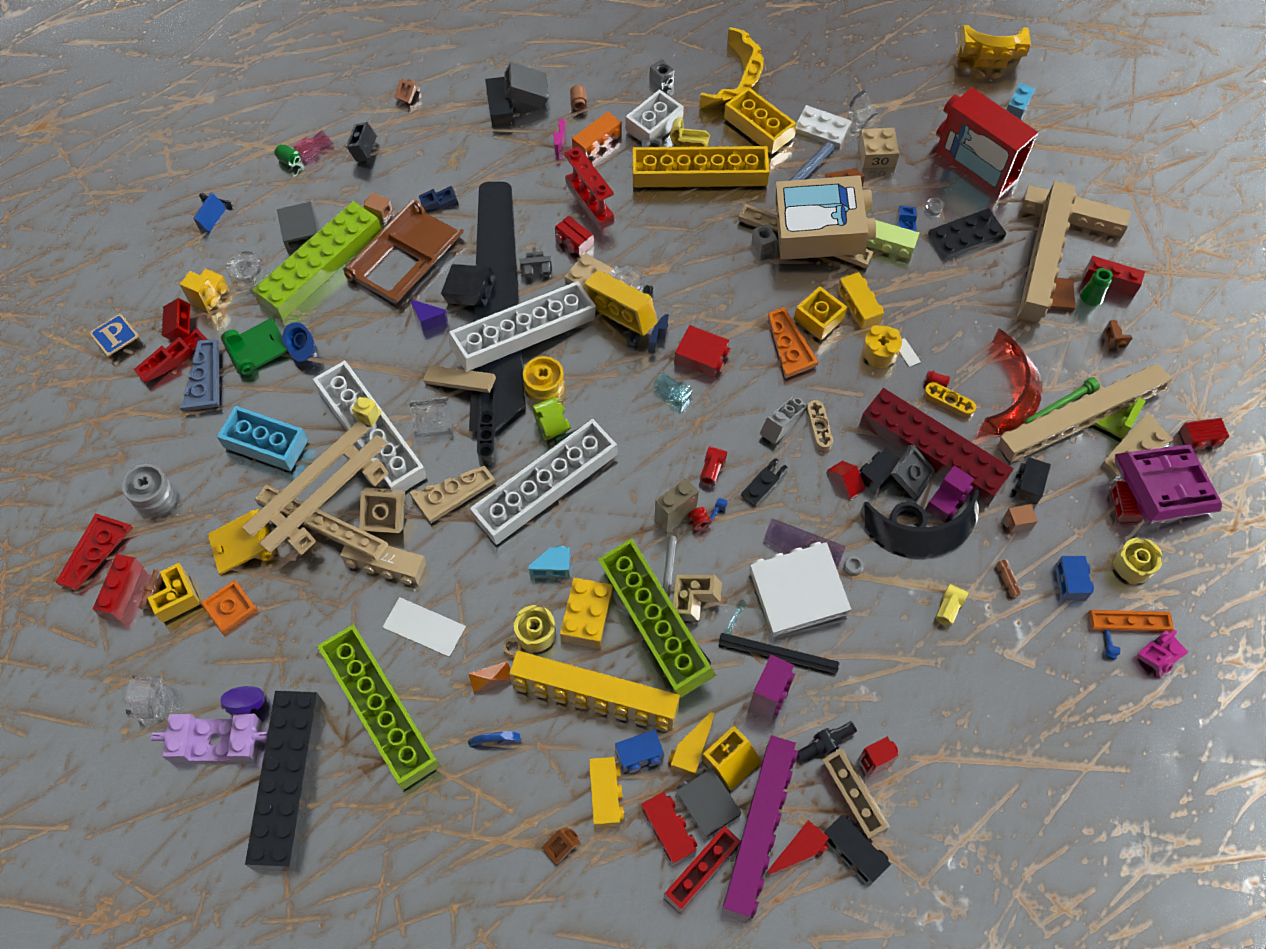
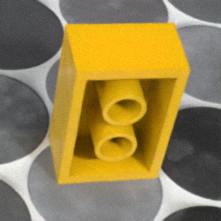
[560,577,613,650]

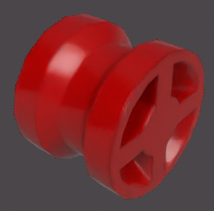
[688,507,712,530]

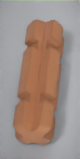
[996,559,1022,598]

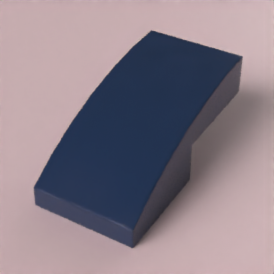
[419,186,458,210]
[648,314,669,353]

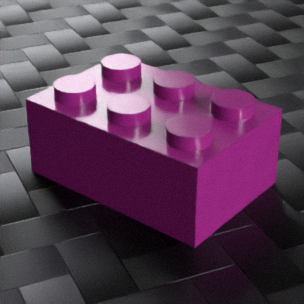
[748,655,795,721]

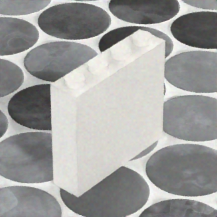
[750,542,851,637]

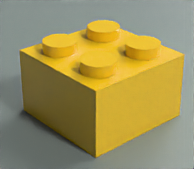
[794,286,847,340]

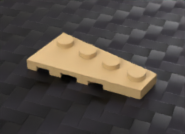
[1102,412,1174,478]
[409,466,496,524]

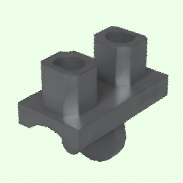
[519,247,552,277]

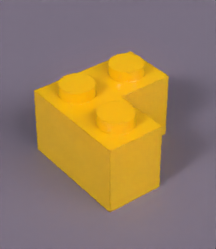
[180,268,228,313]
[148,563,201,623]

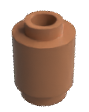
[570,85,587,111]

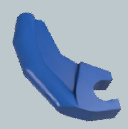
[468,731,520,746]

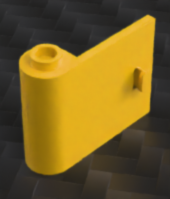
[208,509,276,575]

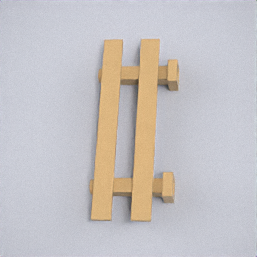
[243,421,389,555]

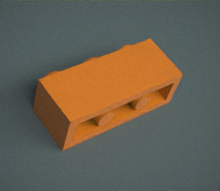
[572,112,622,158]

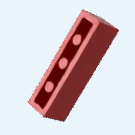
[664,826,741,913]

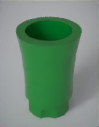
[1080,268,1113,306]

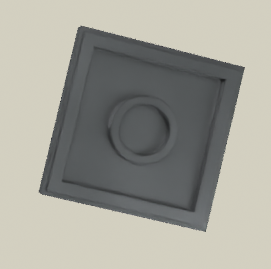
[891,445,936,499]

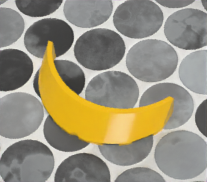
[699,27,764,109]

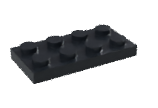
[928,208,1006,259]

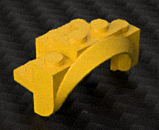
[957,25,1031,68]

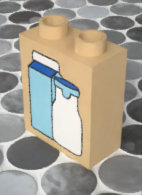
[775,176,876,260]

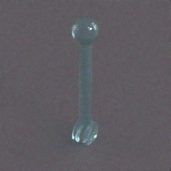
[723,600,746,635]

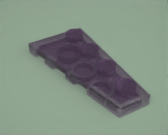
[764,518,846,569]

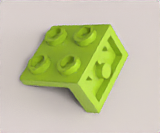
[1094,398,1146,439]

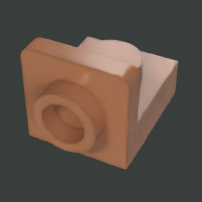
[394,79,420,104]

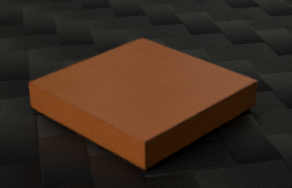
[1050,278,1076,311]

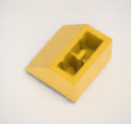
[702,726,762,792]

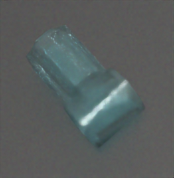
[654,373,693,406]

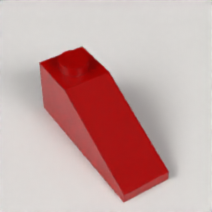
[765,820,829,878]

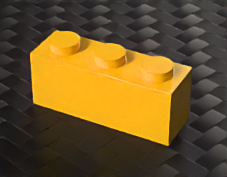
[838,272,884,330]
[589,757,624,829]

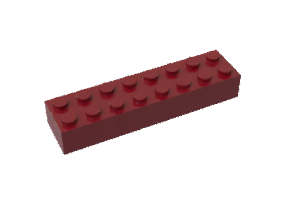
[859,388,1014,506]

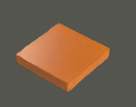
[201,579,258,635]

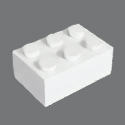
[625,89,684,142]

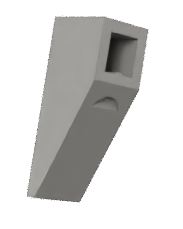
[760,396,808,444]

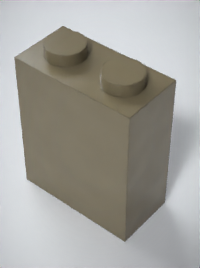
[654,478,699,534]

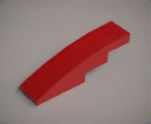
[133,328,208,383]

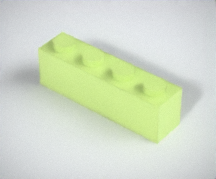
[866,217,919,259]

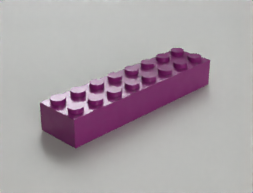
[721,735,798,923]

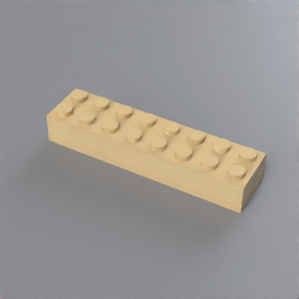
[1017,181,1077,323]

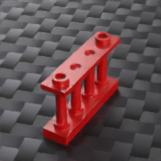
[564,146,614,226]

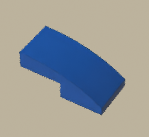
[898,206,917,232]

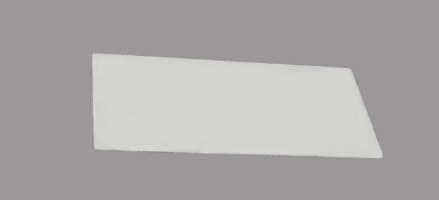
[383,597,466,657]

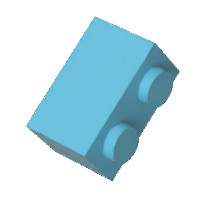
[1007,83,1035,120]

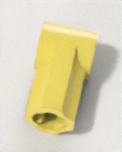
[935,584,969,626]

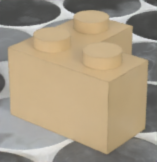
[673,575,722,621]

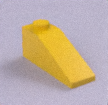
[668,712,715,778]

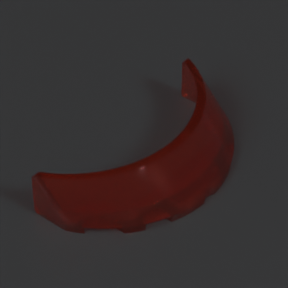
[980,329,1043,435]

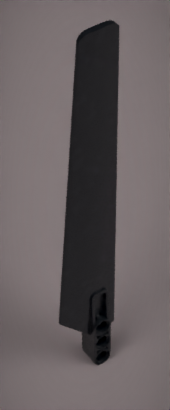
[469,182,525,467]

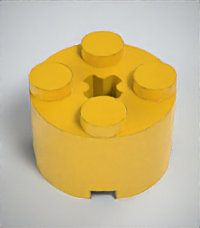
[862,325,902,368]

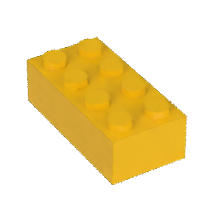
[724,87,797,154]
[584,270,658,336]

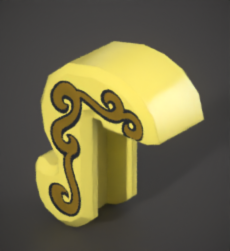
[670,117,710,147]

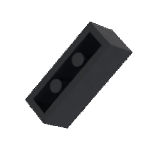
[485,77,514,127]
[824,814,891,886]

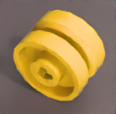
[523,356,565,403]

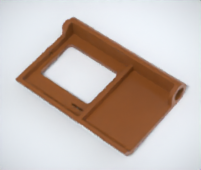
[343,199,464,304]

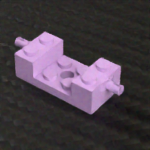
[151,714,268,763]

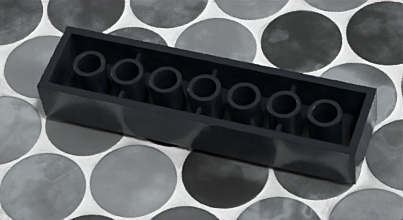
[245,691,322,871]

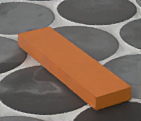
[1088,610,1174,633]

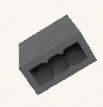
[504,62,549,108]
[277,202,319,252]
[675,768,742,840]

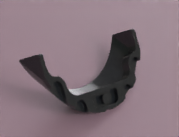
[860,490,979,558]

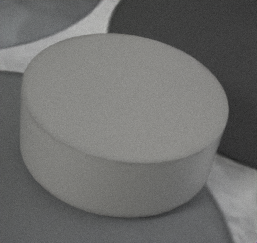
[844,555,864,576]

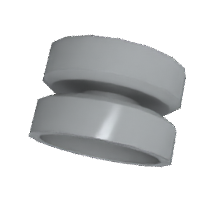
[121,464,174,514]

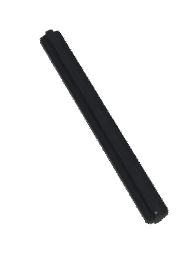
[719,633,840,673]

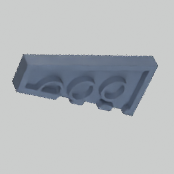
[180,339,219,412]

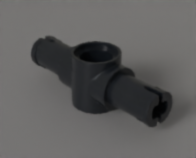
[797,721,857,763]

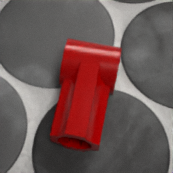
[700,446,728,485]

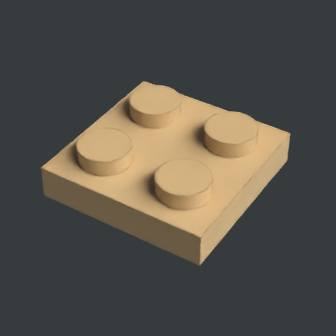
[565,253,613,291]

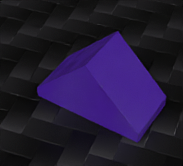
[411,300,448,332]

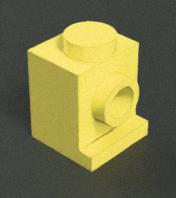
[351,396,382,427]

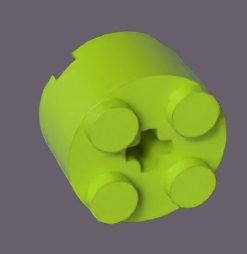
[532,397,571,441]

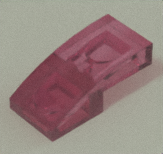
[294,130,333,159]

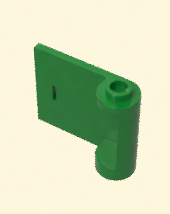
[221,317,288,375]

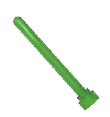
[1025,377,1100,424]

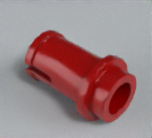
[925,370,950,388]

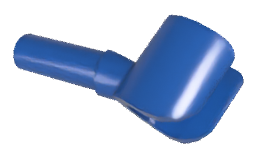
[709,498,728,520]
[1104,630,1121,659]

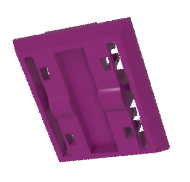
[1115,444,1222,523]

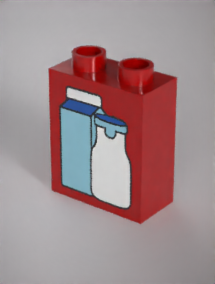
[936,87,1038,197]

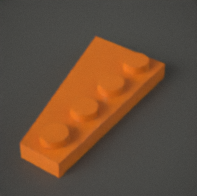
[768,307,818,379]

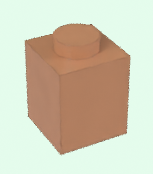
[363,192,393,222]
[1003,504,1038,534]

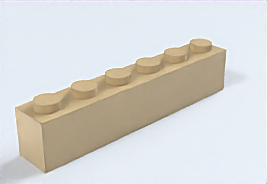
[1020,185,1131,237]

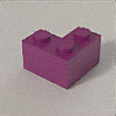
[925,466,974,523]

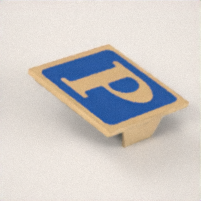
[89,313,140,356]

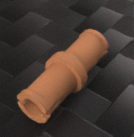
[138,569,163,611]

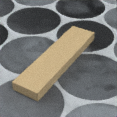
[423,365,496,393]

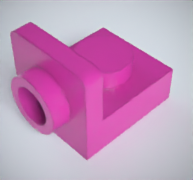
[1156,629,1188,664]
[1138,641,1174,678]

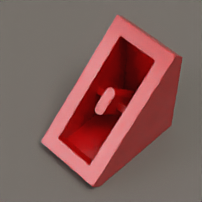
[827,461,866,500]

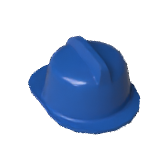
[282,322,315,362]

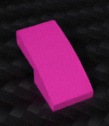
[553,118,566,156]

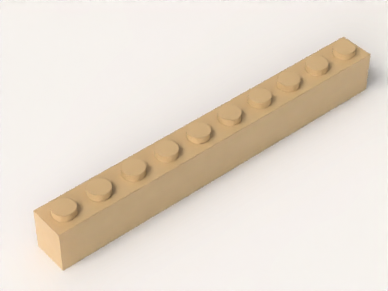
[998,363,1172,463]

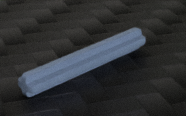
[790,142,834,181]

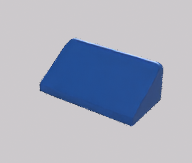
[194,193,226,232]

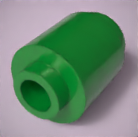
[274,144,300,167]

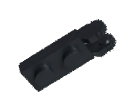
[741,458,788,507]

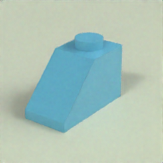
[529,546,571,578]

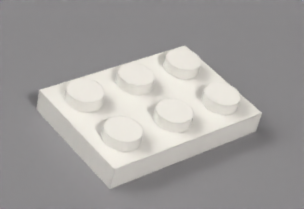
[795,105,852,148]

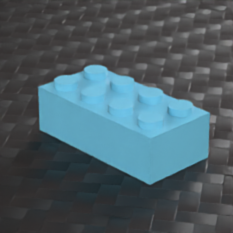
[217,406,308,471]

